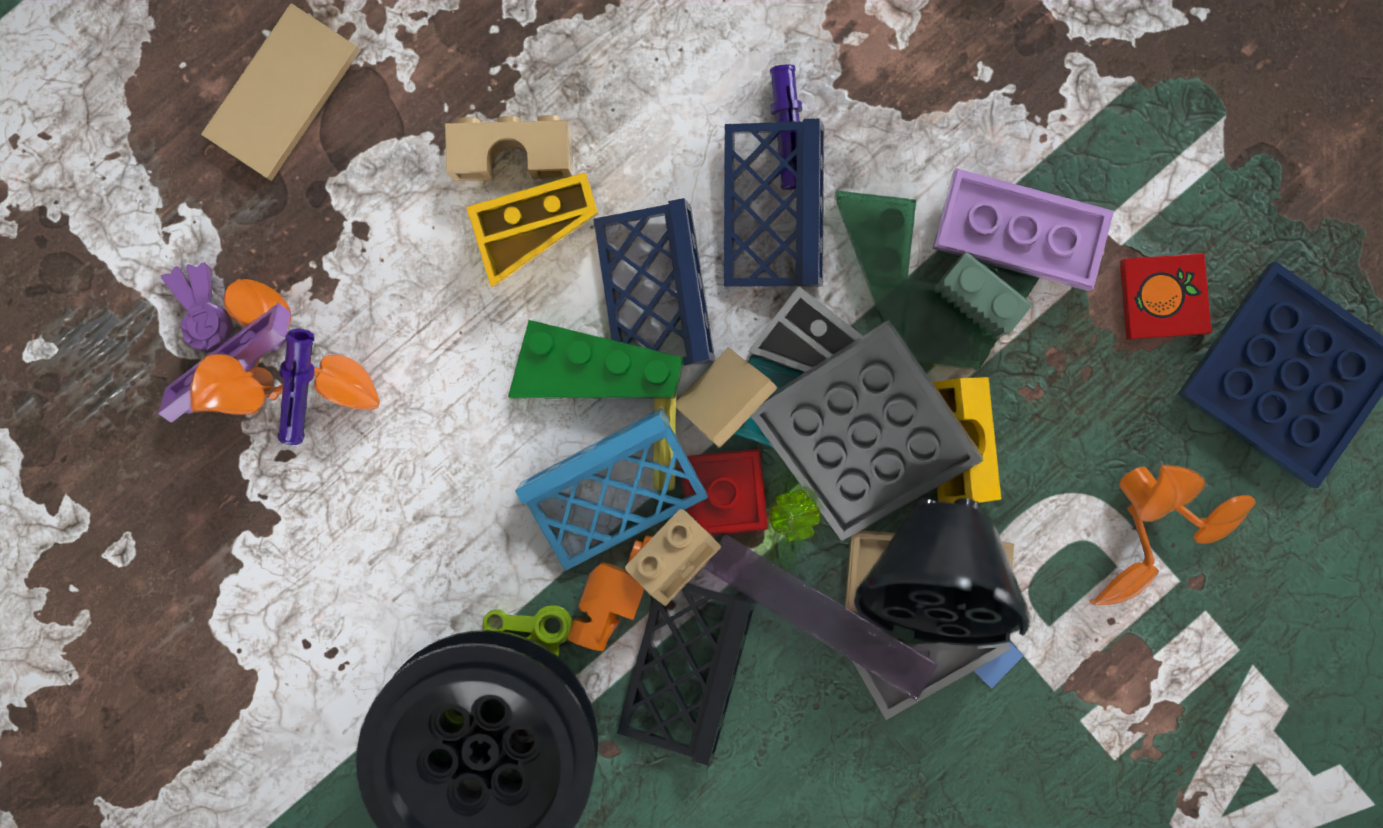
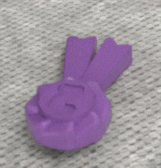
[161,263,234,353]

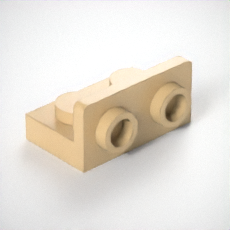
[625,509,721,606]

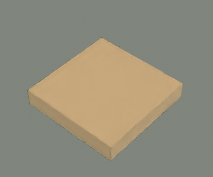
[676,347,777,448]

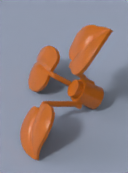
[190,279,380,415]
[1089,465,1256,605]

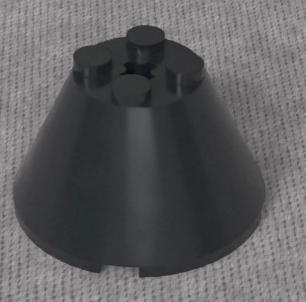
[854,498,1030,646]

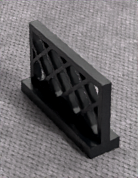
[617,583,756,766]

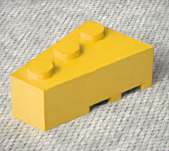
[466,172,599,287]

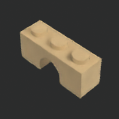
[445,115,572,181]

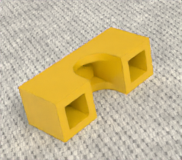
[932,377,1001,503]

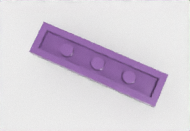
[158,303,291,423]

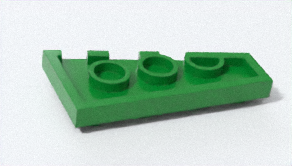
[508,320,685,399]

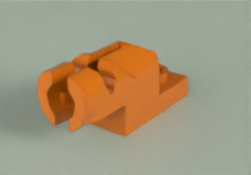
[567,534,653,652]

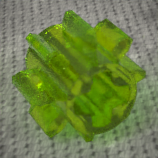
[770,490,820,542]

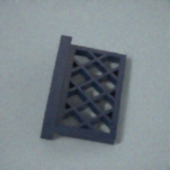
[724,118,824,287]
[593,198,715,366]

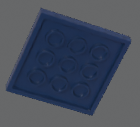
[1178,261,1383,488]

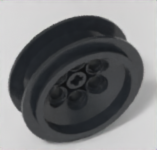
[356,630,598,828]

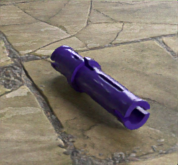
[770,64,803,190]
[277,329,315,445]

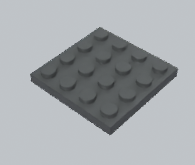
[751,320,983,541]

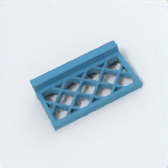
[515,407,708,571]

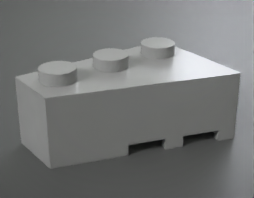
[748,286,863,372]

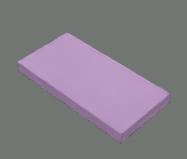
[932,168,1114,291]

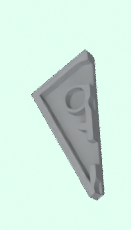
[845,643,1011,720]

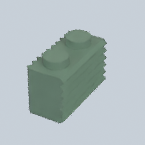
[935,252,1032,339]

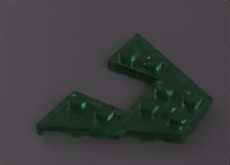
[834,190,1039,370]

